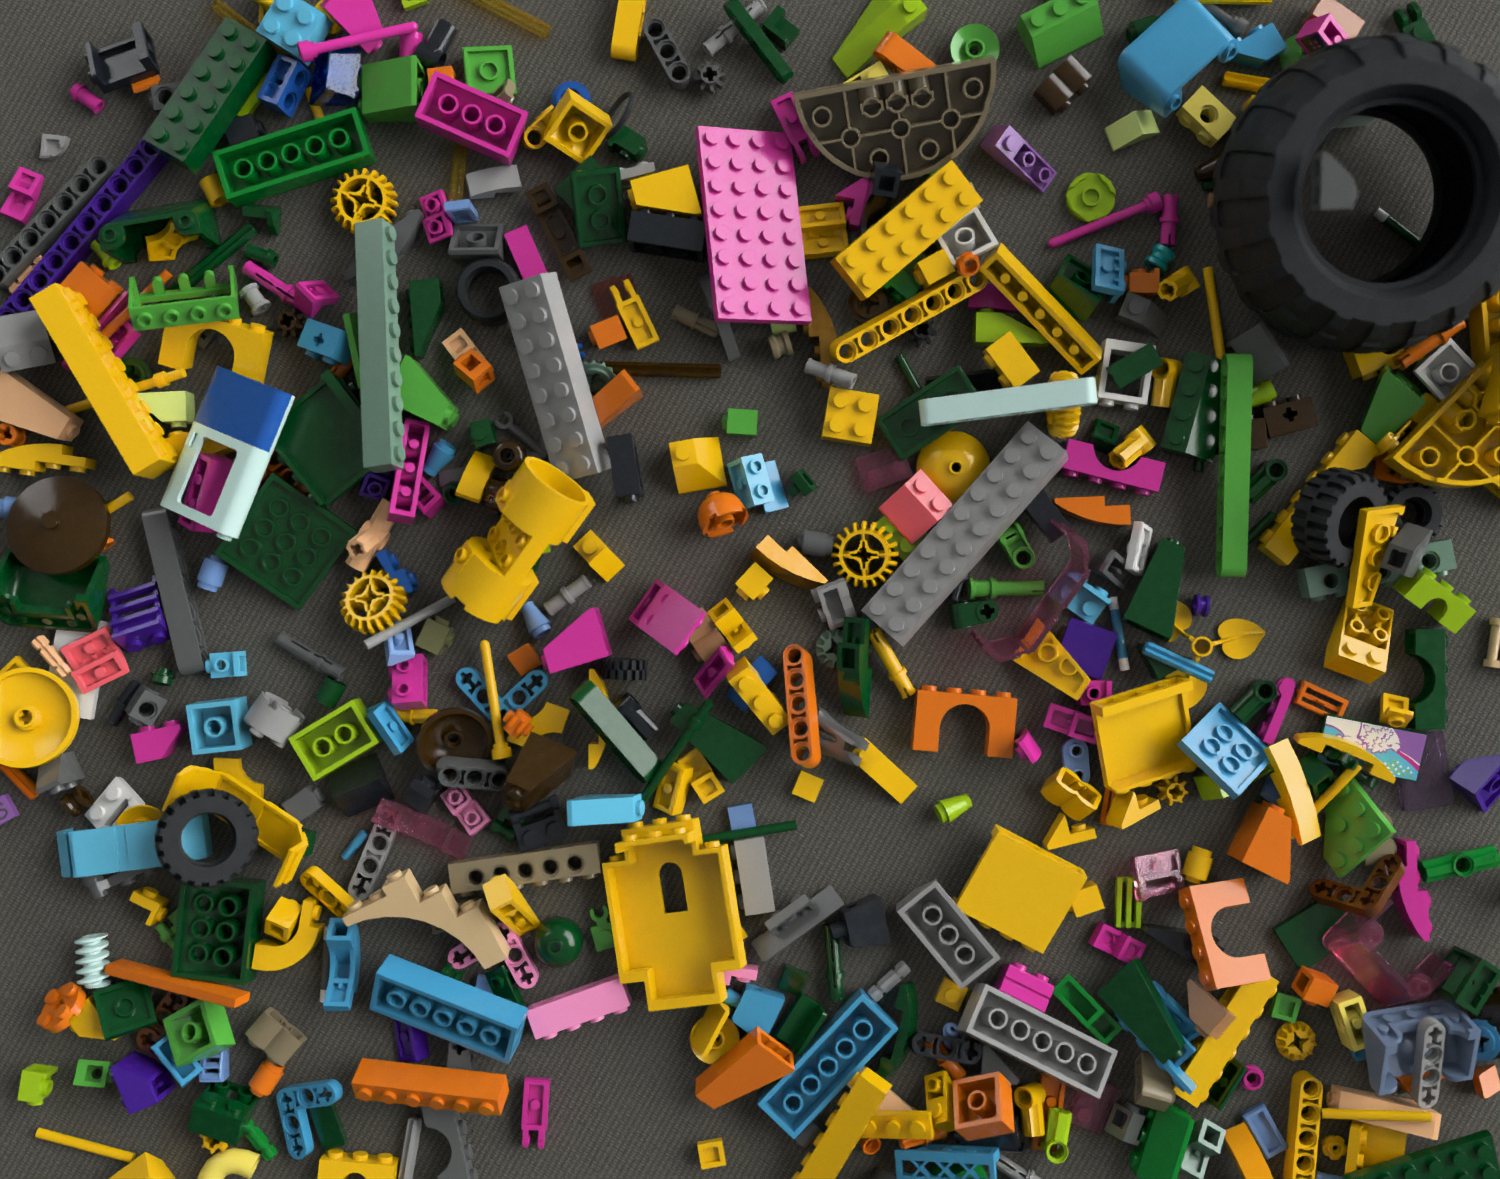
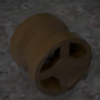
[60,785,94,817]

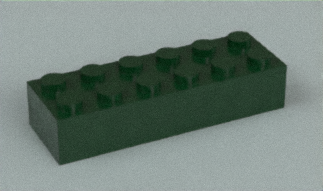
[142,16,277,175]

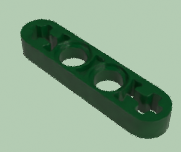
[723,0,794,84]

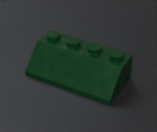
[1161,351,1221,463]

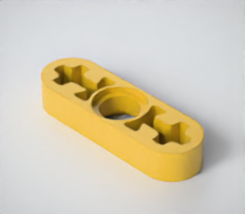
[300,866,356,918]

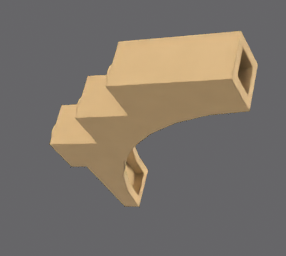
[342,868,510,969]

